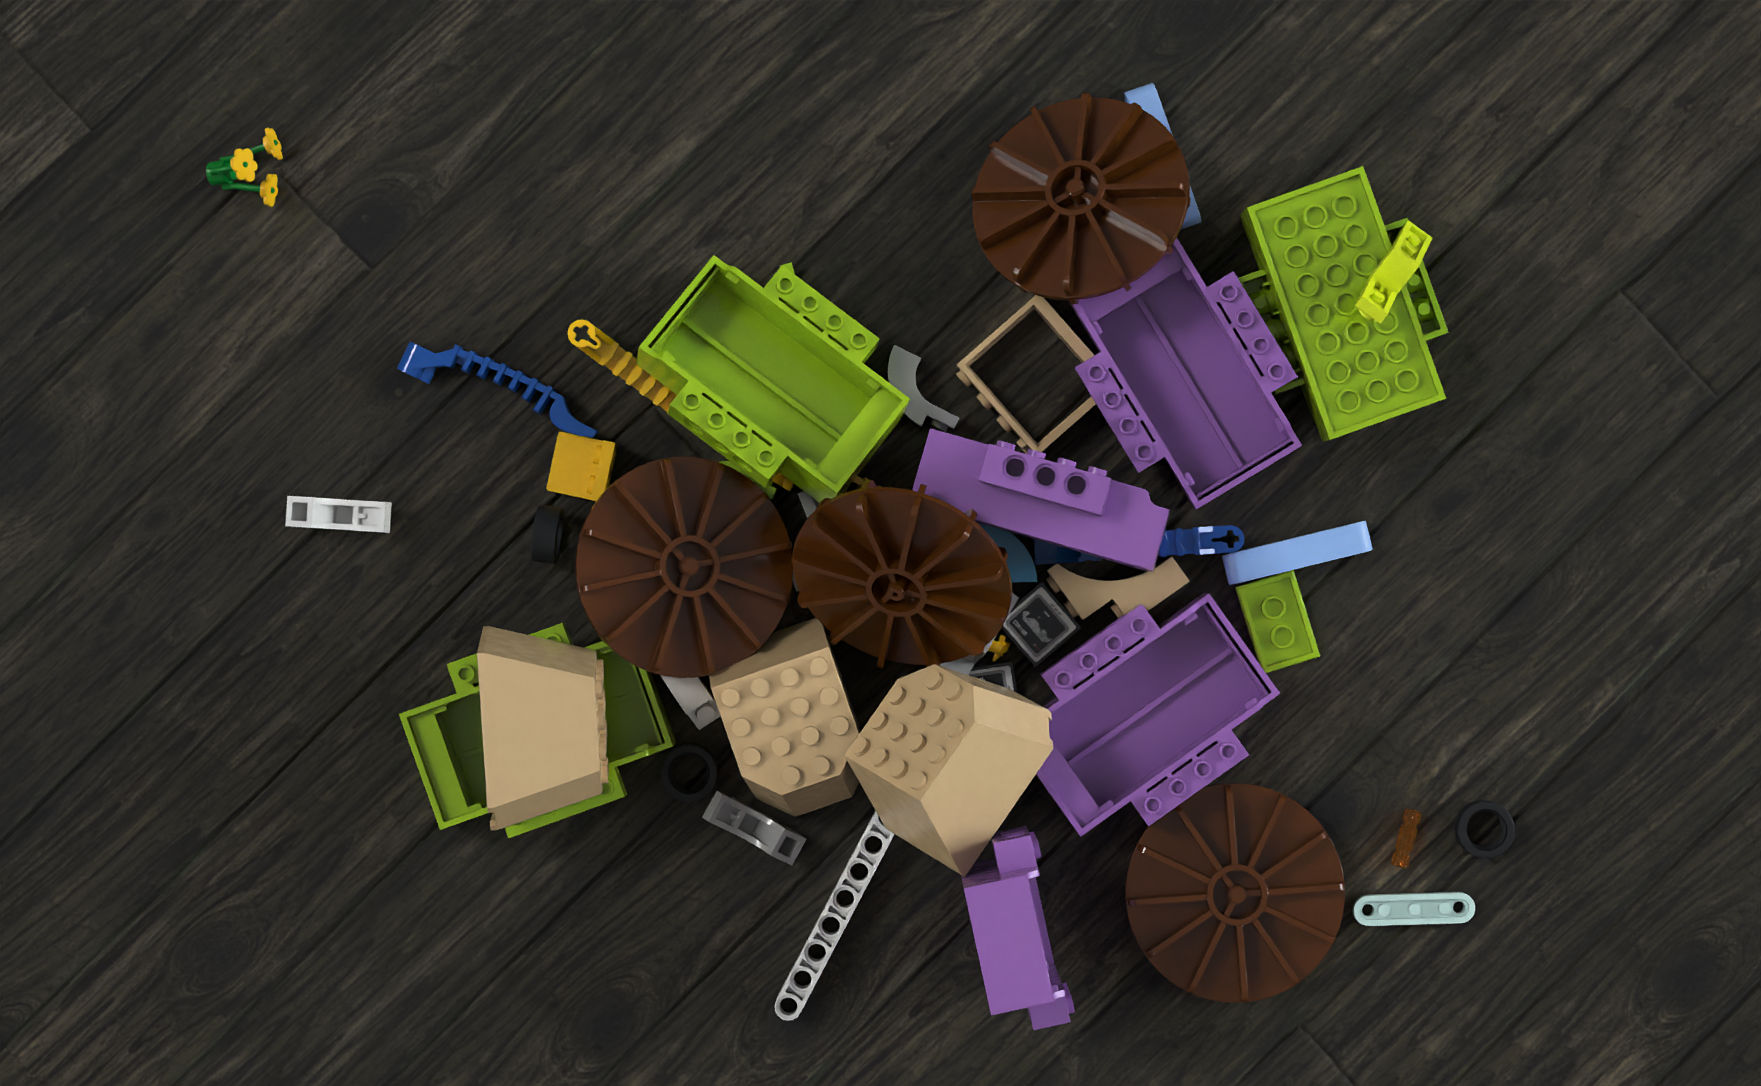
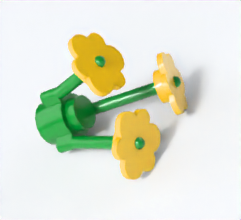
[206,127,283,207]

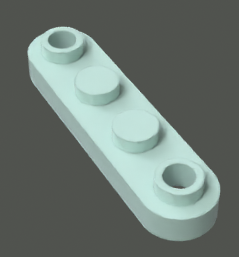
[1352,892,1475,926]

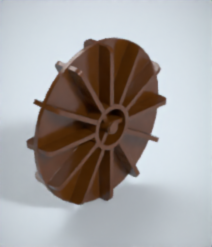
[971,92,1191,304]
[575,457,793,678]
[791,480,1012,668]
[1125,783,1345,1003]

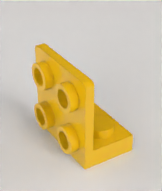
[546,432,618,501]

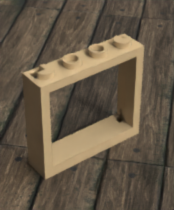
[956,295,1096,454]

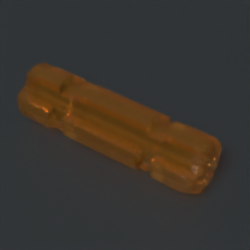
[1391,809,1421,868]

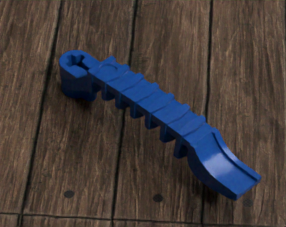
[397,342,599,438]
[1033,525,1245,565]

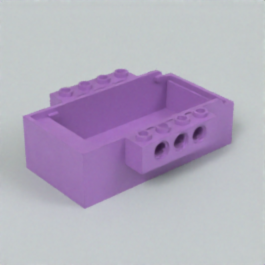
[1069,238,1302,509]
[912,428,1170,573]
[1036,593,1280,837]
[961,826,1075,1030]

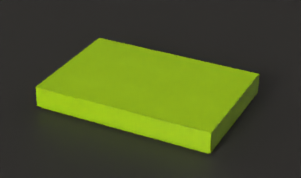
[1235,570,1320,673]

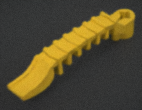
[568,320,677,414]

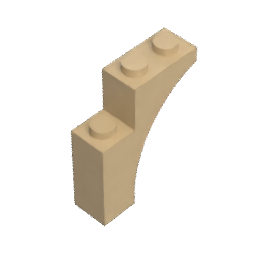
[1046,556,1189,620]

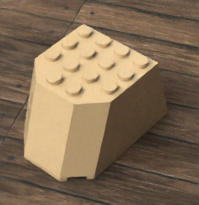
[709,617,861,817]
[477,626,609,830]
[844,664,1053,877]

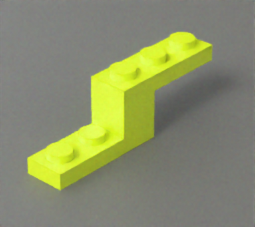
[1355,220,1432,324]

